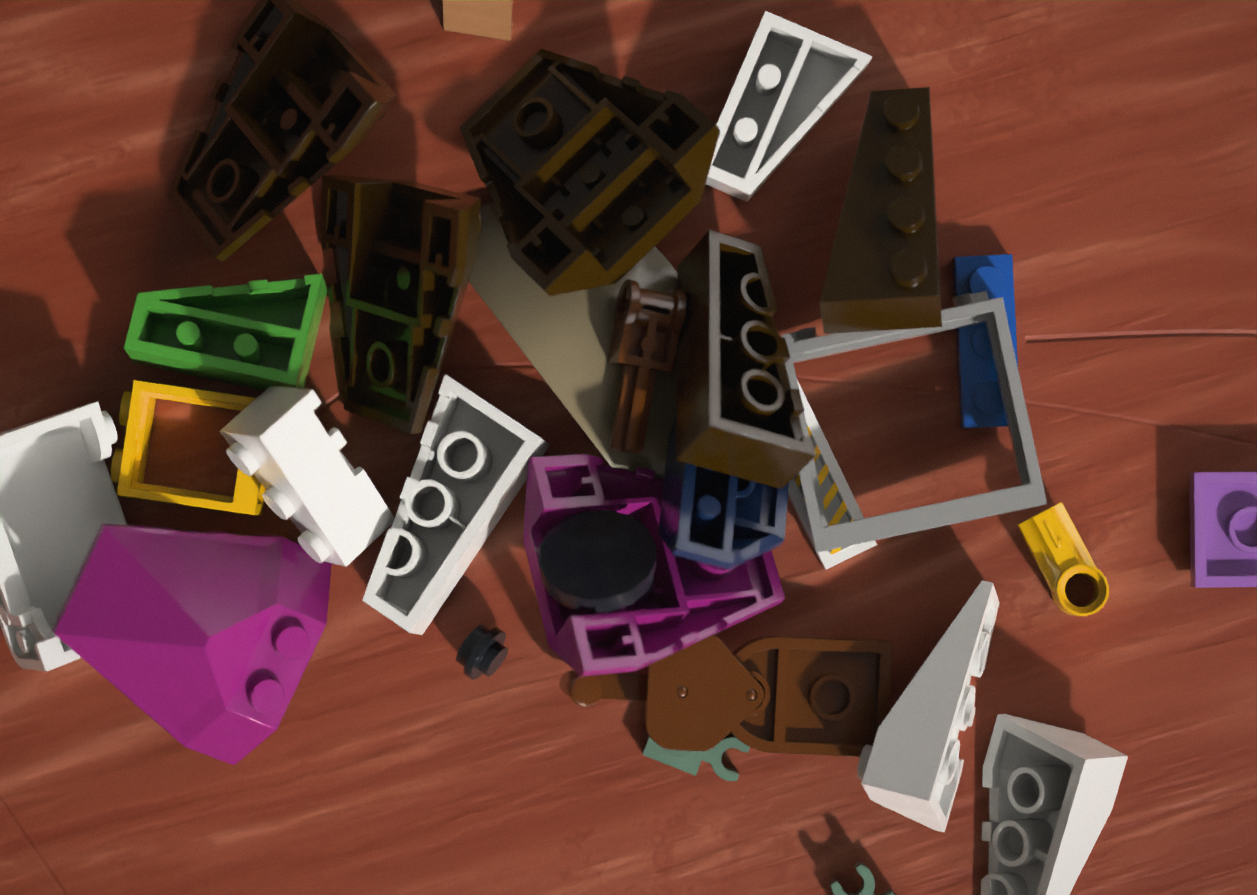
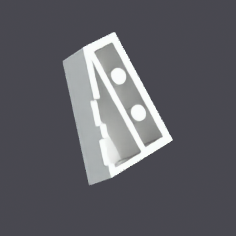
[706,11,873,202]

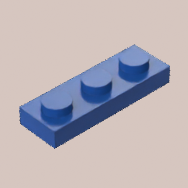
[952,254,1018,429]

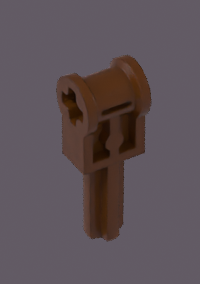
[608,279,687,454]

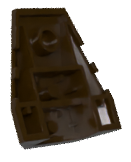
[167,0,397,261]
[460,48,721,296]
[320,175,481,434]

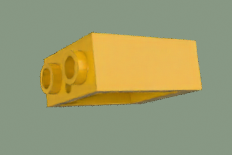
[111,380,266,515]

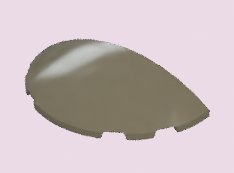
[469,203,677,479]

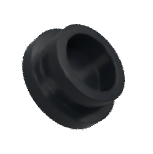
[456,624,508,680]

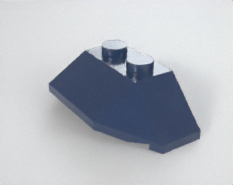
[658,412,789,569]

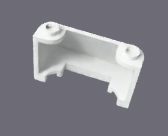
[0,402,127,672]

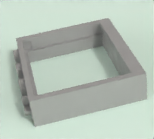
[782,291,1047,553]

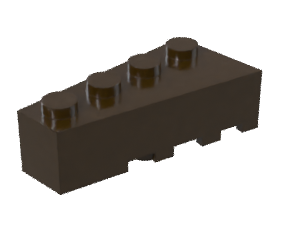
[819,87,942,334]
[676,230,816,489]

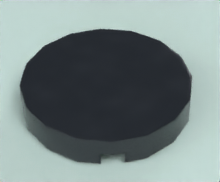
[539,510,657,613]

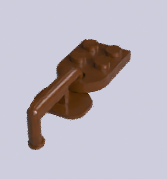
[559,635,892,757]

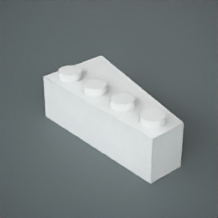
[362,374,550,635]

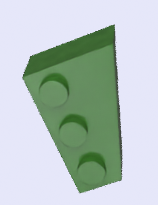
[124,274,328,391]

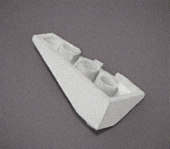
[857,581,999,833]
[981,714,1128,895]

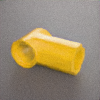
[1017,502,1109,616]

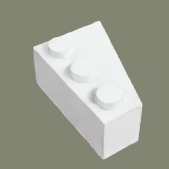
[219,386,395,567]

